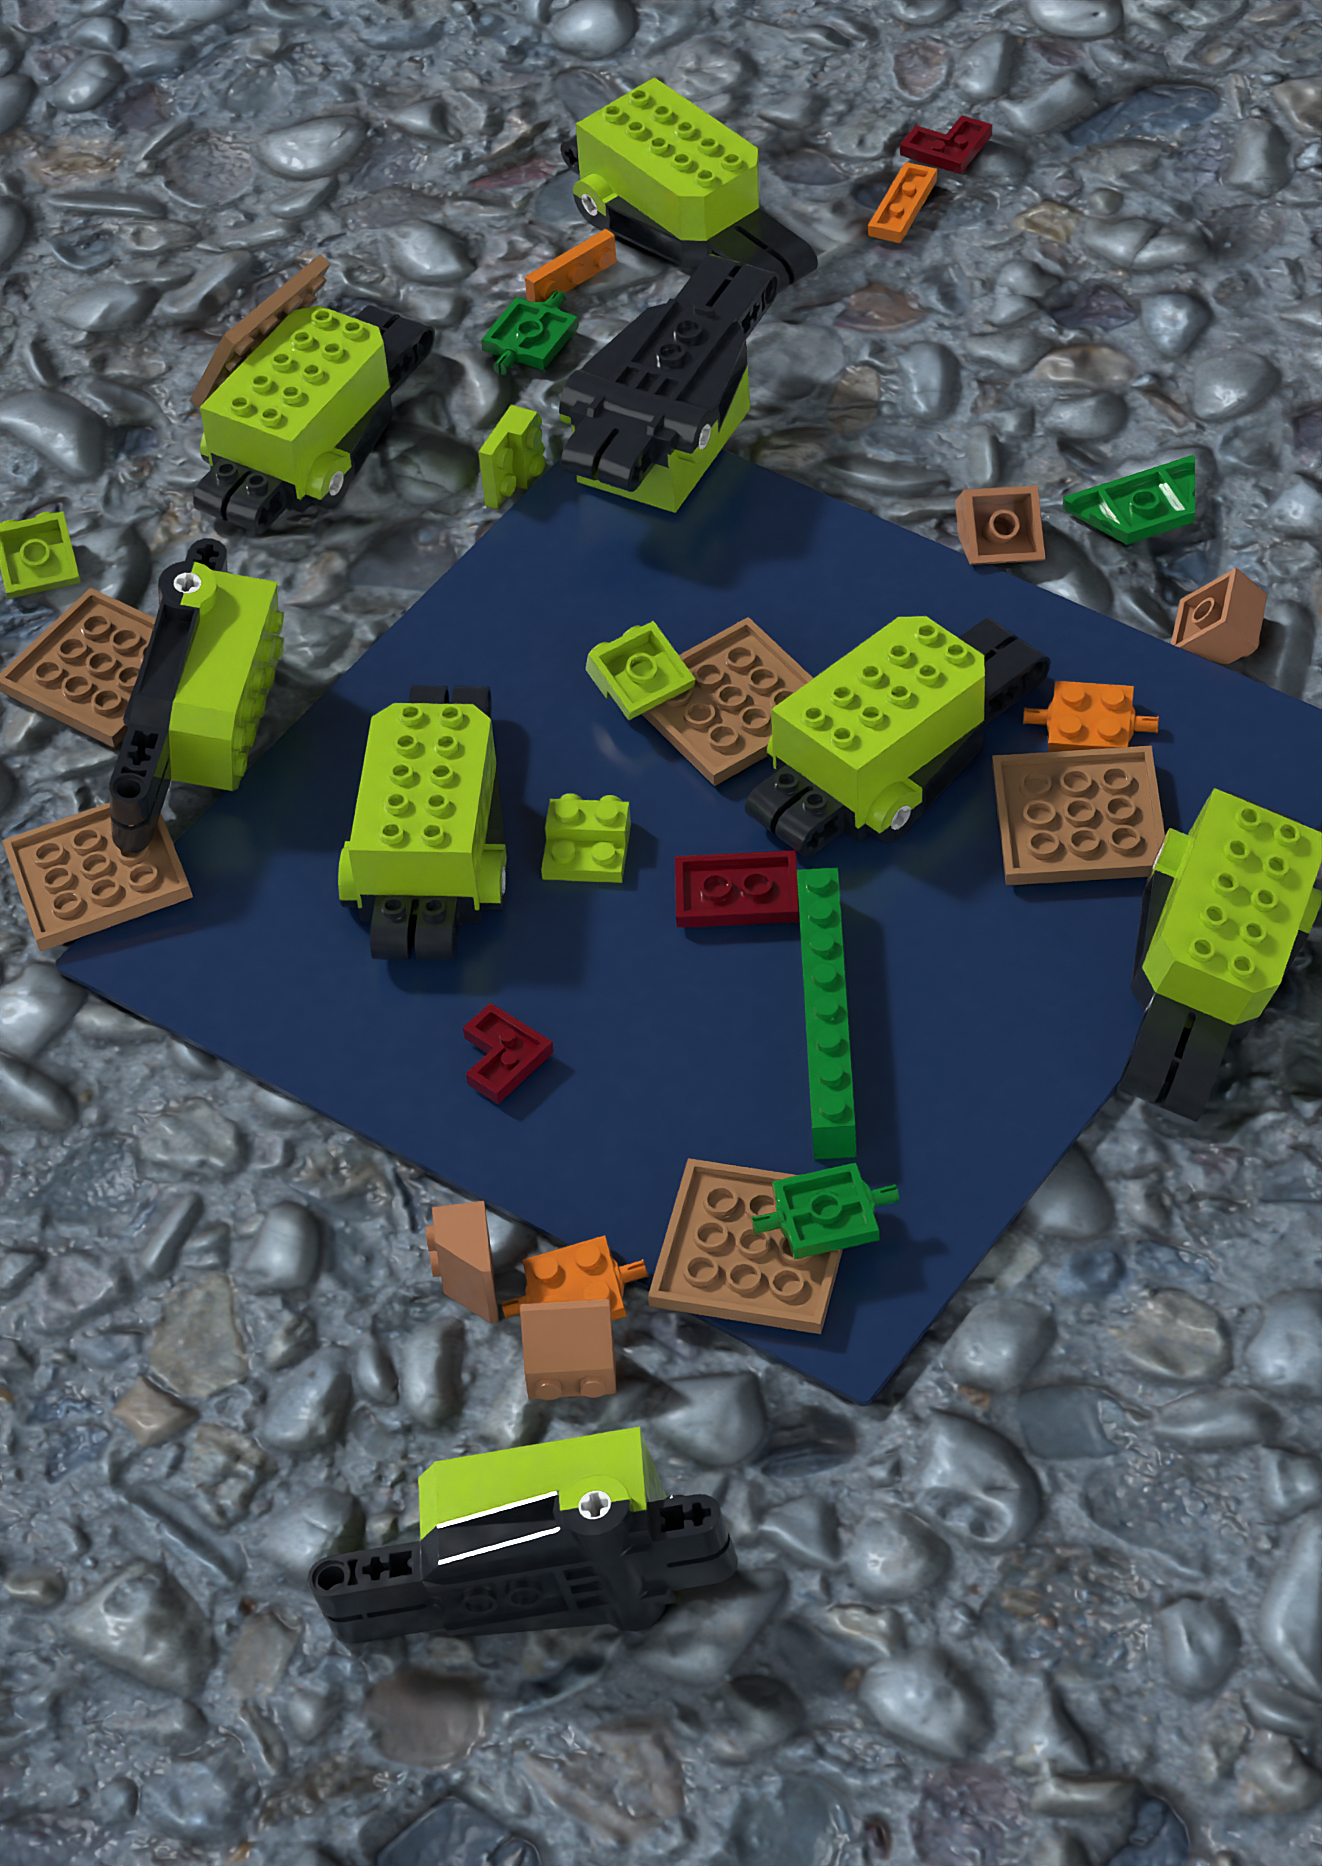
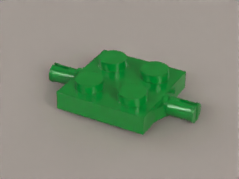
[481,290,579,375]
[751,1163,900,1260]

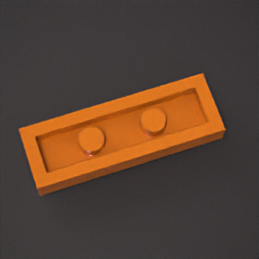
[868,162,937,243]
[525,229,617,302]

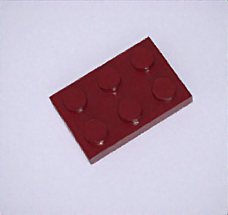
[675,850,799,928]

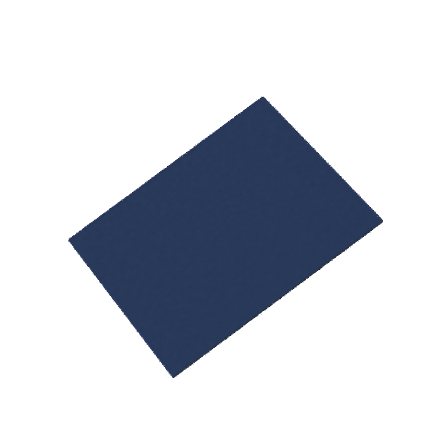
[56,449,1322,1406]

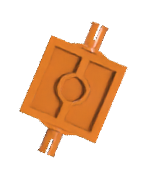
[1023,681,1159,752]
[501,1235,649,1321]

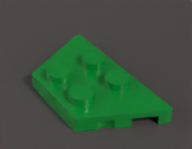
[1063,455,1195,545]

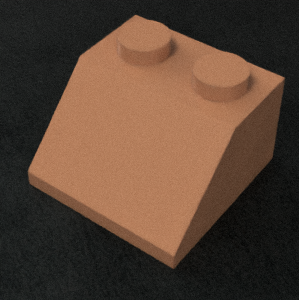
[955,485,1045,565]
[1171,567,1268,664]
[425,1201,499,1323]
[520,1299,617,1400]

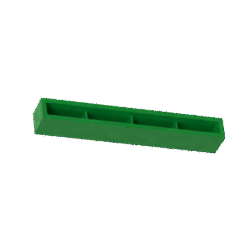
[797,868,856,1160]

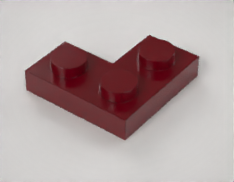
[900,115,992,174]
[463,1002,554,1104]

